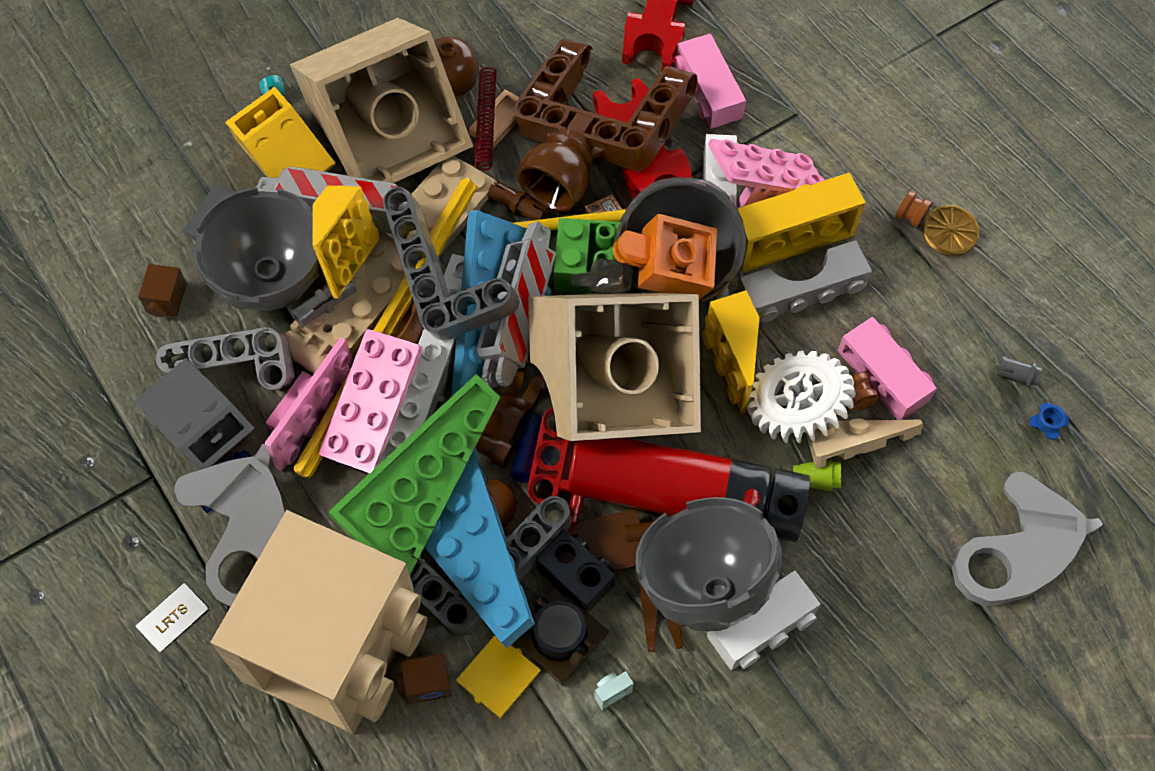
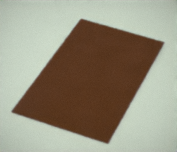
[552,509,640,585]

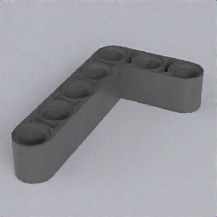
[383,187,520,341]
[410,496,572,636]

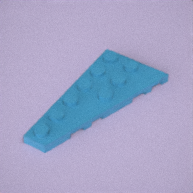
[451,210,527,397]
[425,447,535,648]

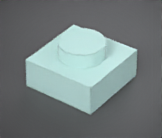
[594,671,634,710]

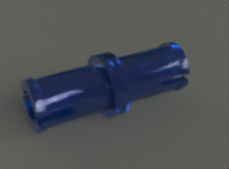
[510,414,543,482]

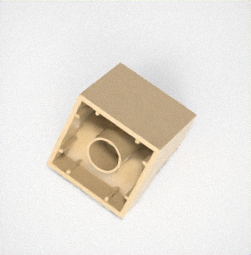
[290,18,473,183]
[528,293,701,441]

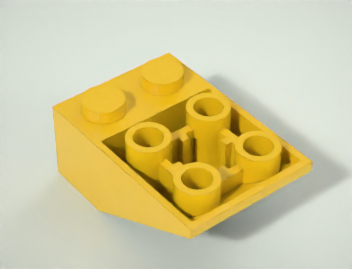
[225,87,336,178]
[312,185,380,299]
[702,290,759,414]

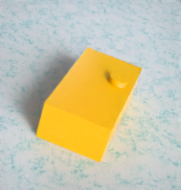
[737,172,866,273]

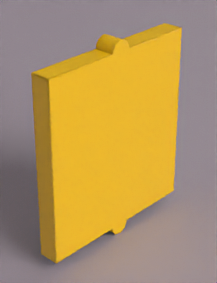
[456,635,541,719]

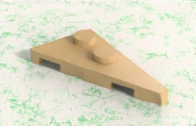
[805,418,923,468]

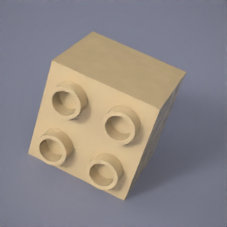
[210,510,427,735]

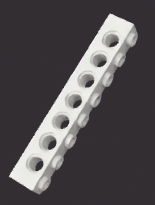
[380,254,464,463]

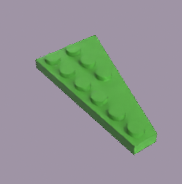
[328,374,500,574]

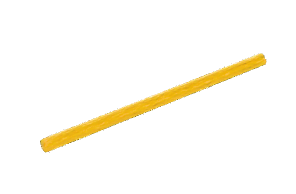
[294,178,477,478]

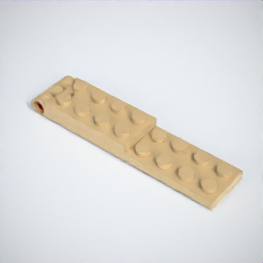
[286,156,496,374]

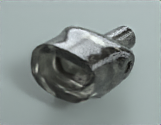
[571,258,633,294]

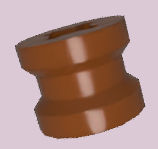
[895,190,933,229]
[848,372,879,411]

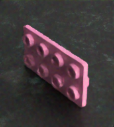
[708,139,824,208]
[319,329,423,473]
[265,337,353,471]

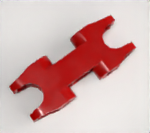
[622,0,695,71]
[593,78,692,199]

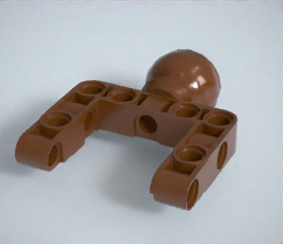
[513,38,698,212]

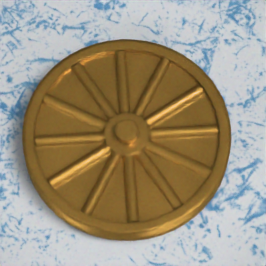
[922,205,980,256]

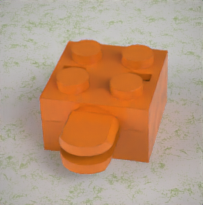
[613,214,717,300]

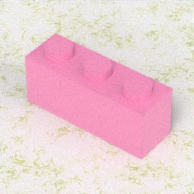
[674,33,746,129]
[838,317,937,420]

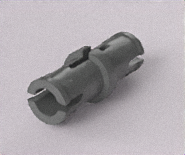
[291,281,357,328]

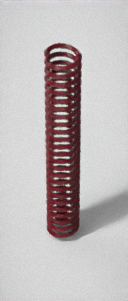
[475,67,497,171]

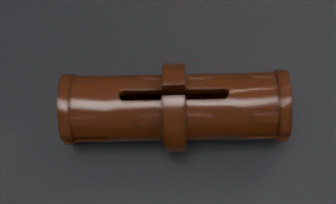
[487,180,550,220]

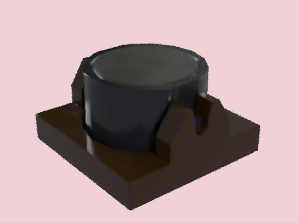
[513,586,609,686]

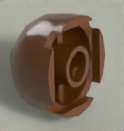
[434,36,479,96]

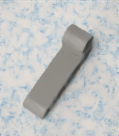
[156,327,295,390]

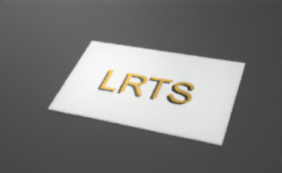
[136,583,209,652]

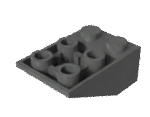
[134,358,255,471]

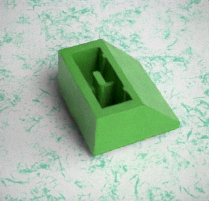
[554,218,620,293]

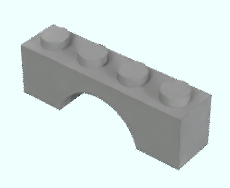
[736,240,872,322]

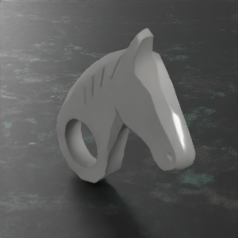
[174,444,285,607]
[952,472,1103,606]

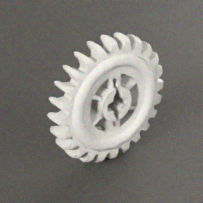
[747,351,856,444]

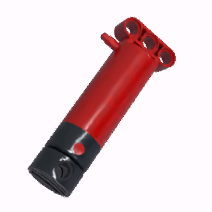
[528,408,810,542]

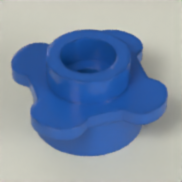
[1029,403,1069,440]

